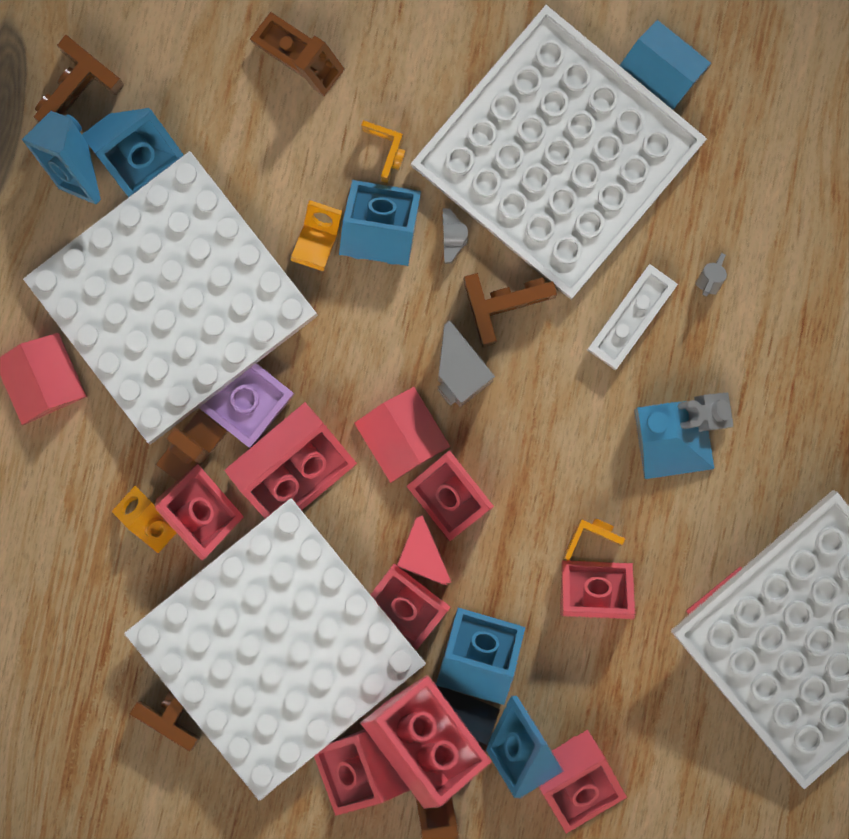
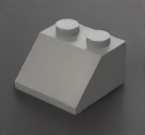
[437,321,495,408]

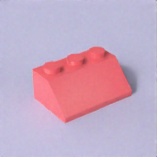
[224,402,357,519]
[361,676,492,809]

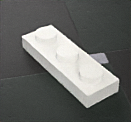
[587,264,678,370]

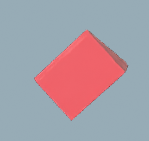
[0,333,87,425]
[354,387,451,483]
[406,450,494,541]
[154,464,244,561]
[397,515,451,585]
[560,560,635,619]
[370,564,451,650]

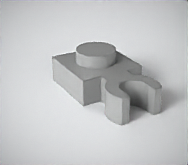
[677,392,734,432]

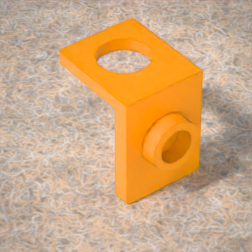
[361,120,406,184]
[291,200,343,271]
[112,486,177,553]
[563,518,625,561]

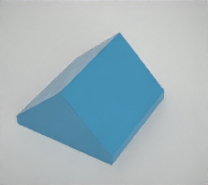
[619,20,711,110]
[486,696,563,798]

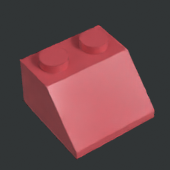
[314,729,410,816]
[539,730,627,834]

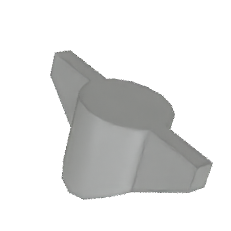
[443,208,468,263]
[696,253,727,297]

